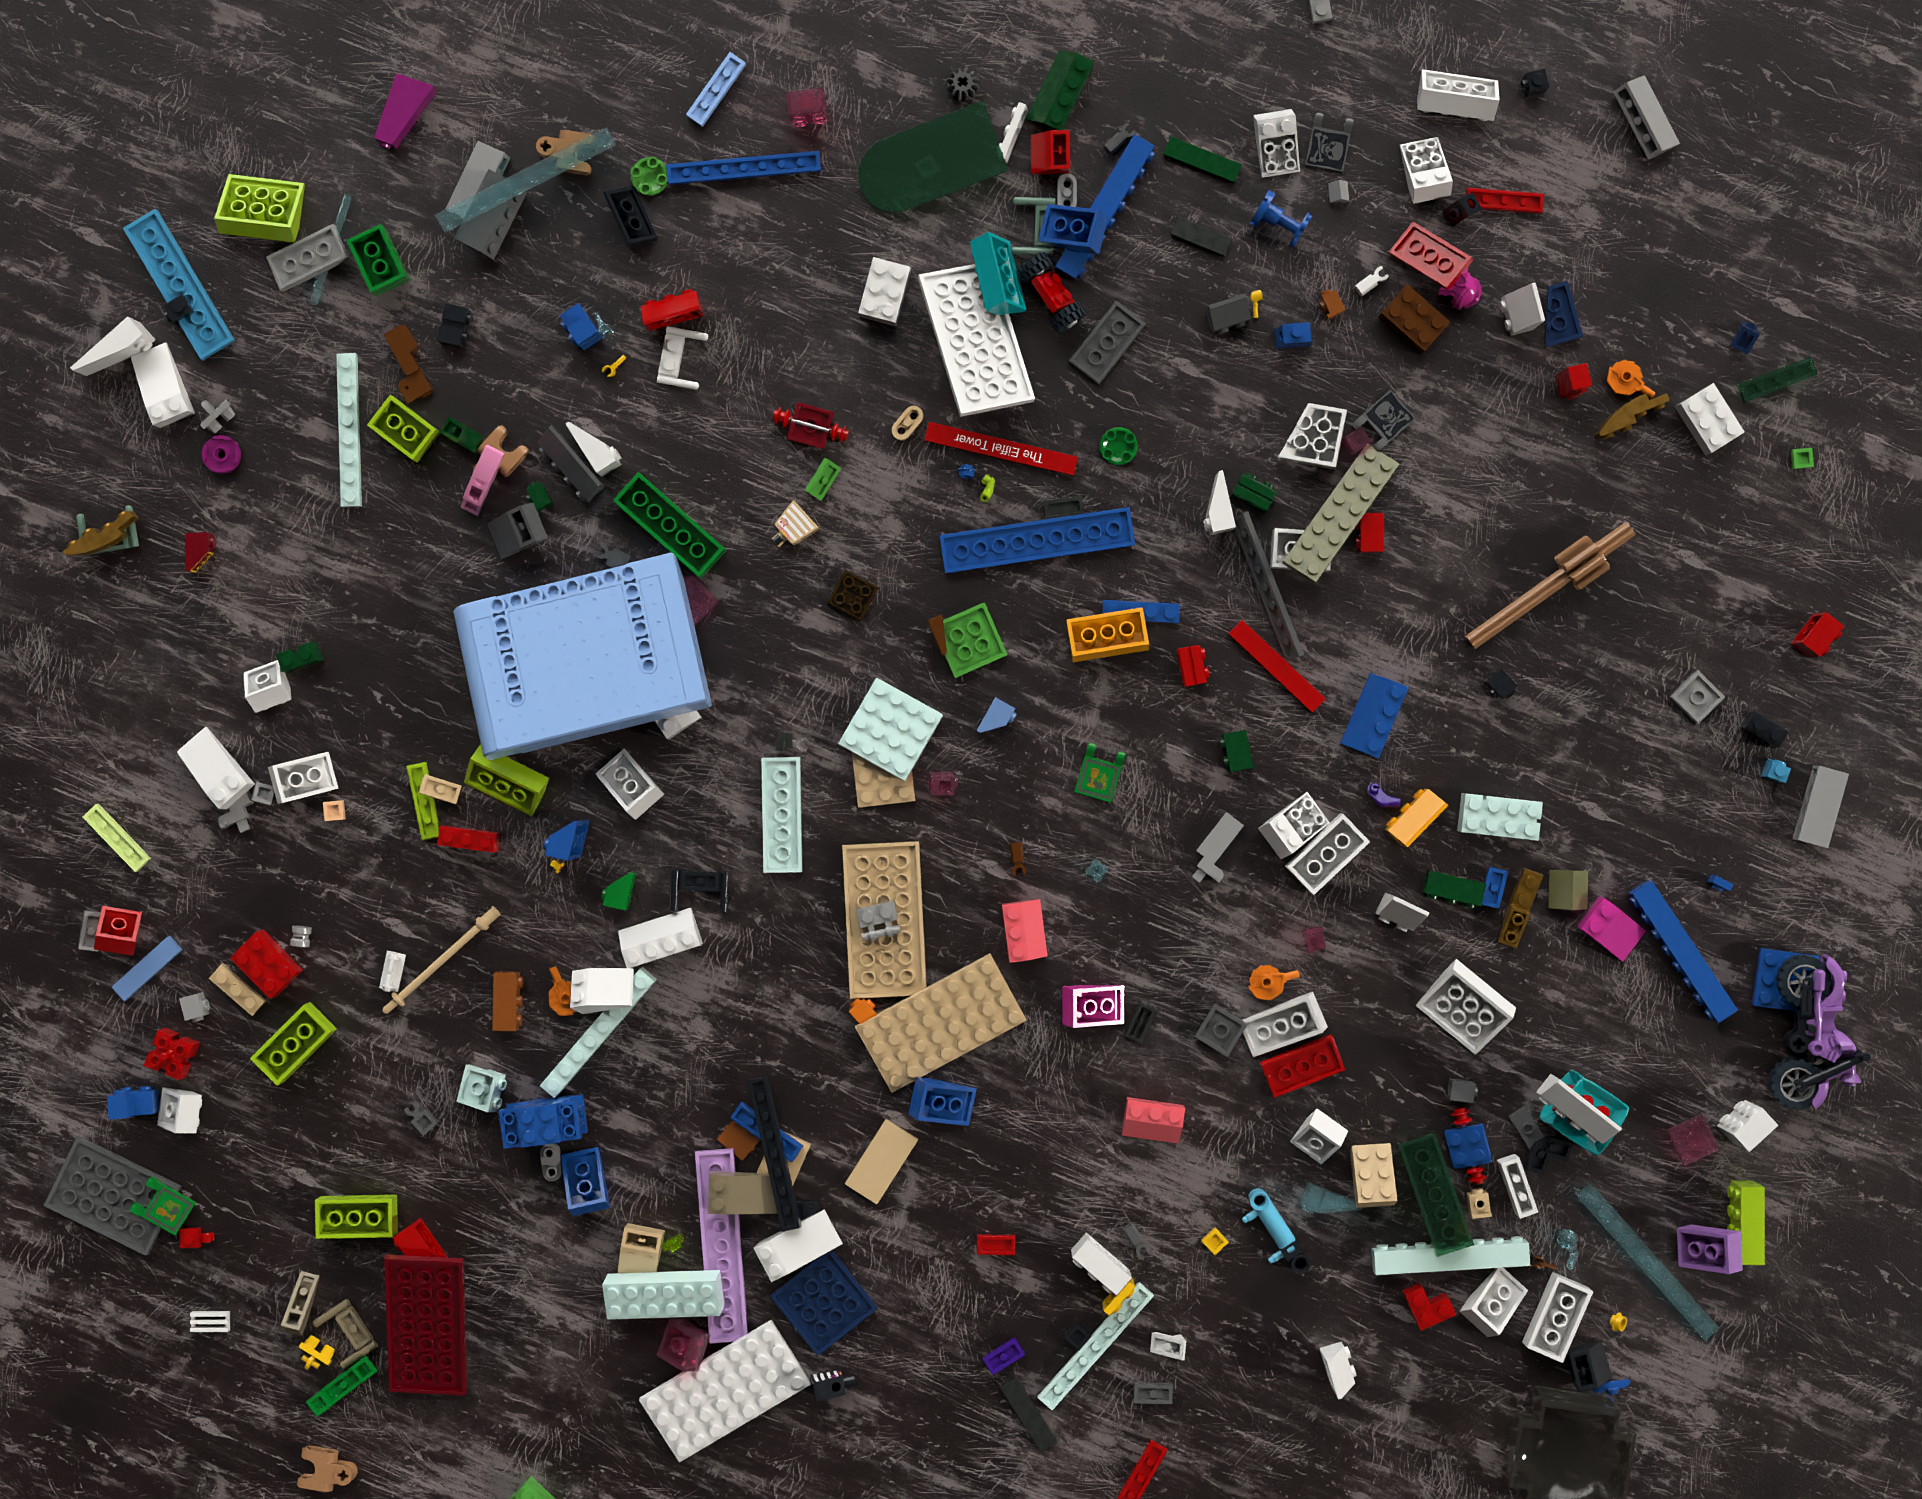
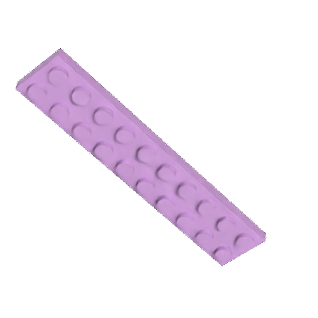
[695,1148,748,1343]

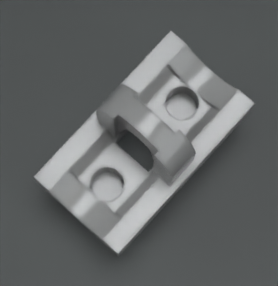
[200,400,235,434]

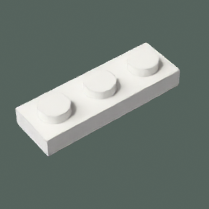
[997,102,1028,164]

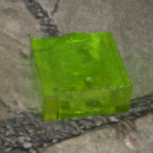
[661,1233,684,1252]

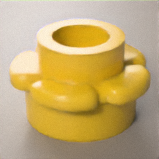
[1610,1313,1627,1332]

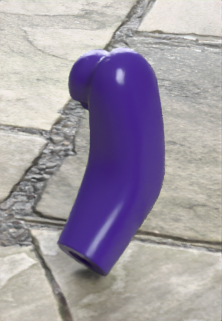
[1367,783,1400,808]

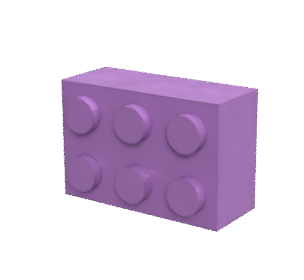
[1677,1225,1743,1274]

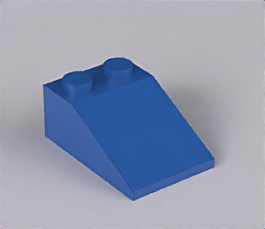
[1038,204,1108,255]
[908,1077,977,1126]
[561,1147,610,1216]

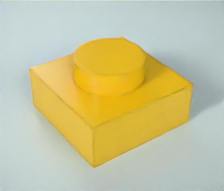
[1201,1227,1229,1255]

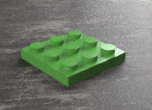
[943,602,1008,678]

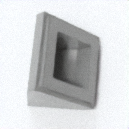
[1328,180,1349,203]

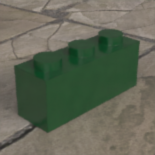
[1422,870,1486,909]

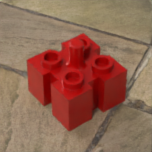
[143,1028,200,1080]

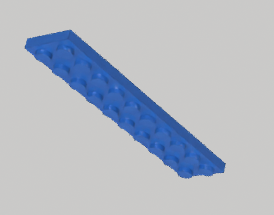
[940,507,1135,574]

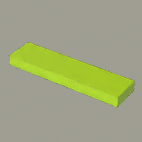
[406,762,440,841]

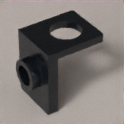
[1442,193,1482,227]

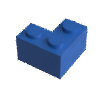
[560,303,603,350]
[107,1086,160,1119]

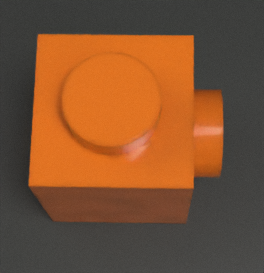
[849,998,878,1024]

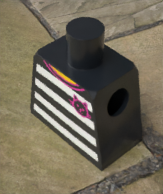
[810,1370,855,1402]

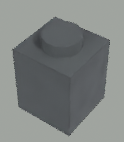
[1447,1078,1478,1103]

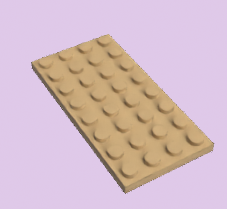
[842,841,927,999]
[855,954,1027,1093]

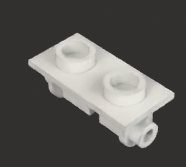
[379,951,406,992]

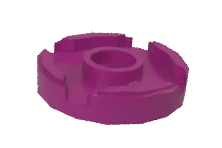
[201,435,241,474]

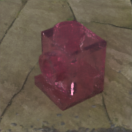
[929,771,958,795]

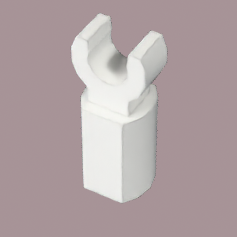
[1354,266,1389,296]

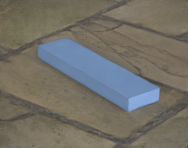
[112,936,182,1001]

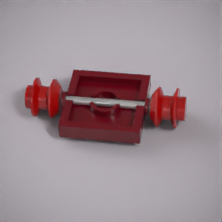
[772,402,849,450]

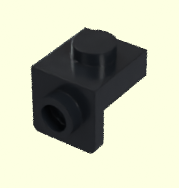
[163,294,194,325]

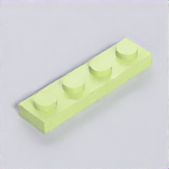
[83,804,151,872]

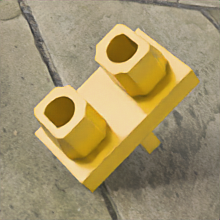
[299,1335,335,1370]

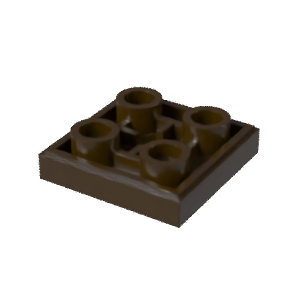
[827,569,879,621]

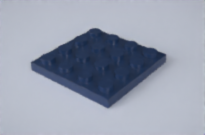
[770,1250,878,1356]

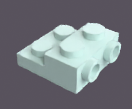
[457,1064,507,1112]

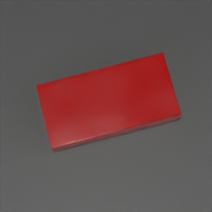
[977,1234,1015,1255]

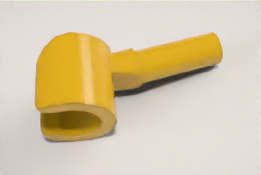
[1250,290,1263,318]
[602,355,626,377]

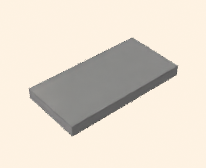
[266,224,349,292]

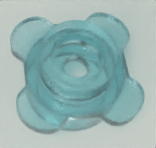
[1085,859,1108,882]

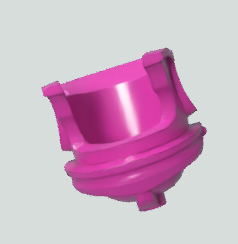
[1438,266,1482,310]

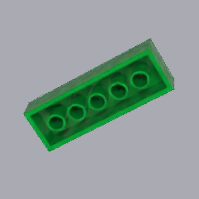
[613,472,727,579]

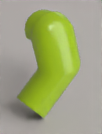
[980,474,995,502]

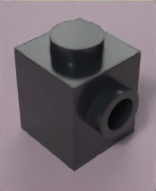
[1521,68,1549,98]
[1484,669,1518,699]

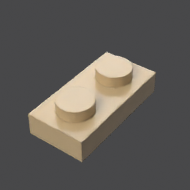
[418,774,462,804]

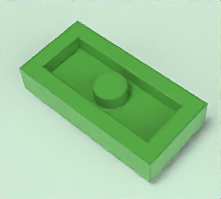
[805,458,841,501]

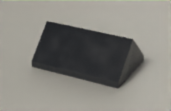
[603,186,658,250]

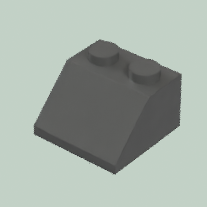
[1206,293,1251,335]

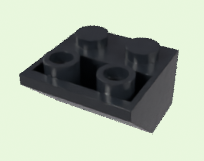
[1566,1340,1612,1392]

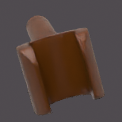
[1530,1255,1557,1271]

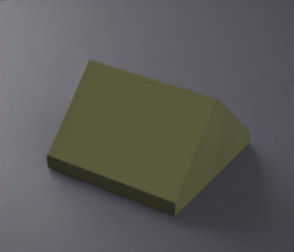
[1548,870,1588,910]

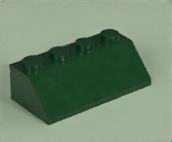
[1026,50,1094,131]

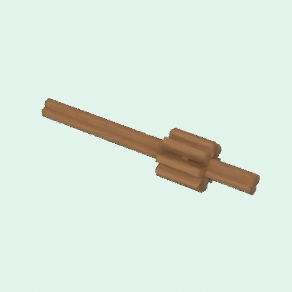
[1465,522,1636,649]

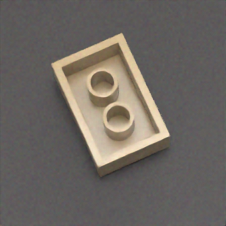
[1349,1143,1397,1208]

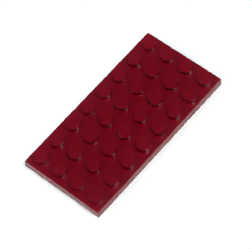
[384,1255,467,1396]

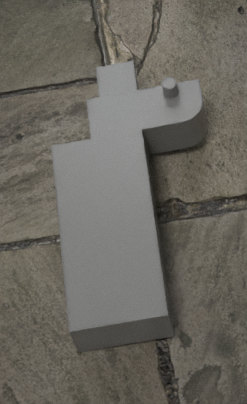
[218,758,254,833]
[1192,812,1244,883]

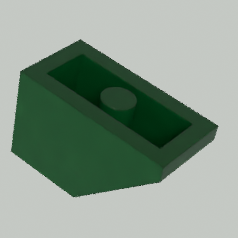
[441,416,484,453]

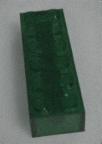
[1397,1132,1474,1257]

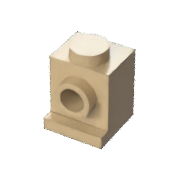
[1466,1188,1492,1219]

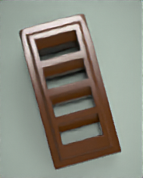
[928,614,947,656]

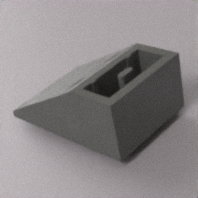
[487,503,548,559]

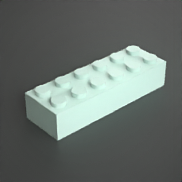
[602,1270,725,1319]

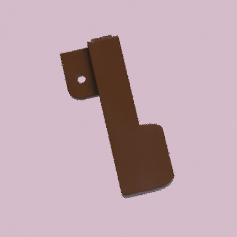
[384,325,433,403]

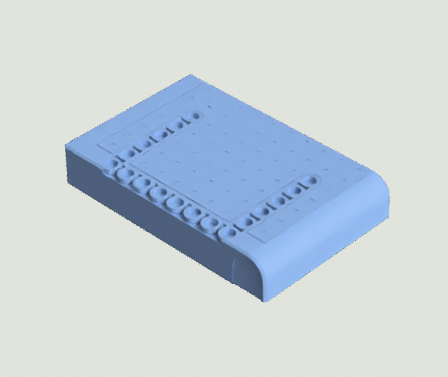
[453,553,712,761]

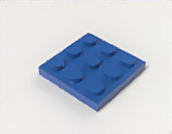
[1752,948,1819,1011]

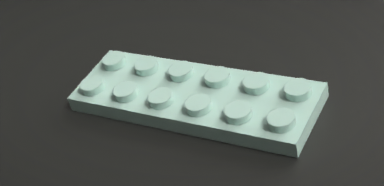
[761,757,802,873]

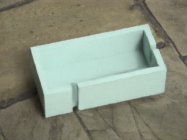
[1457,793,1543,841]

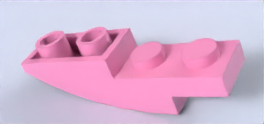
[461,445,504,516]

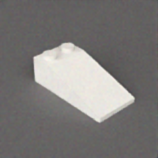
[70,317,155,376]
[131,343,195,428]
[177,727,255,809]
[1243,992,1328,1057]
[754,1209,842,1282]

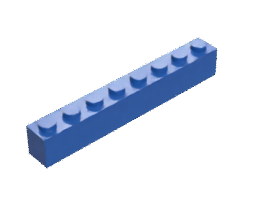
[1055,134,1155,282]
[1629,880,1738,1023]

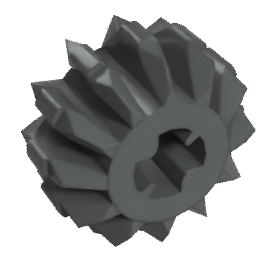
[947,67,979,101]

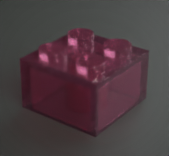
[785,87,829,127]
[657,1319,710,1372]

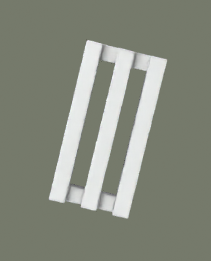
[190,1311,230,1332]

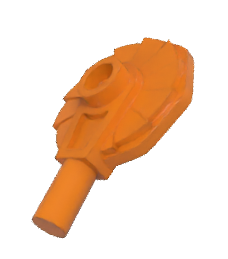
[1607,360,1656,399]
[1248,965,1300,1000]
[549,966,575,1016]

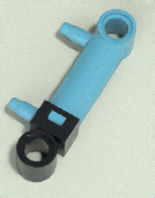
[1242,1188,1310,1274]

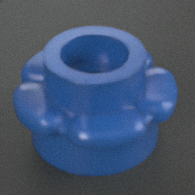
[957,464,976,479]

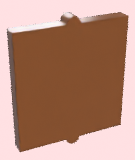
[717,1121,760,1161]

